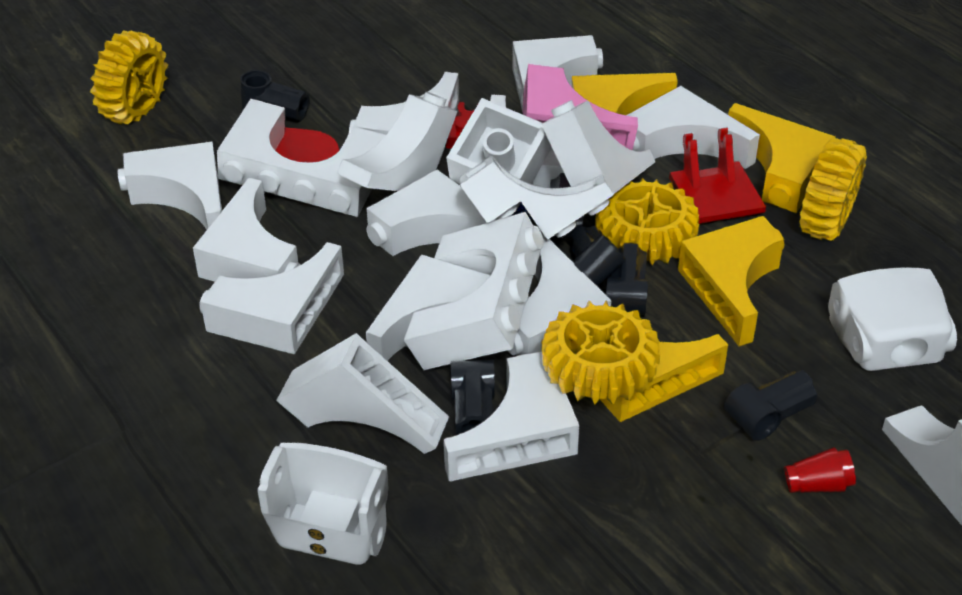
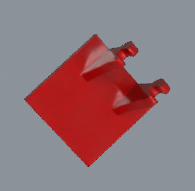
[669,128,766,224]

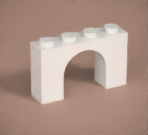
[217,99,386,217]
[404,212,543,370]

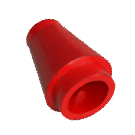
[784,447,856,493]

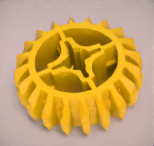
[90,30,168,125]
[799,137,867,241]
[595,178,699,266]
[542,300,661,405]

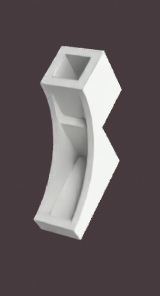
[459,155,614,240]

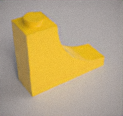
[571,73,678,115]
[728,103,836,213]
[678,216,784,346]
[571,334,728,422]

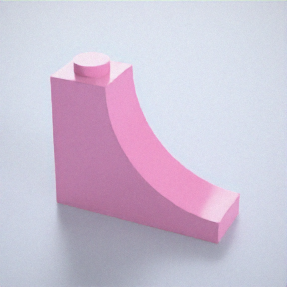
[523,64,638,150]

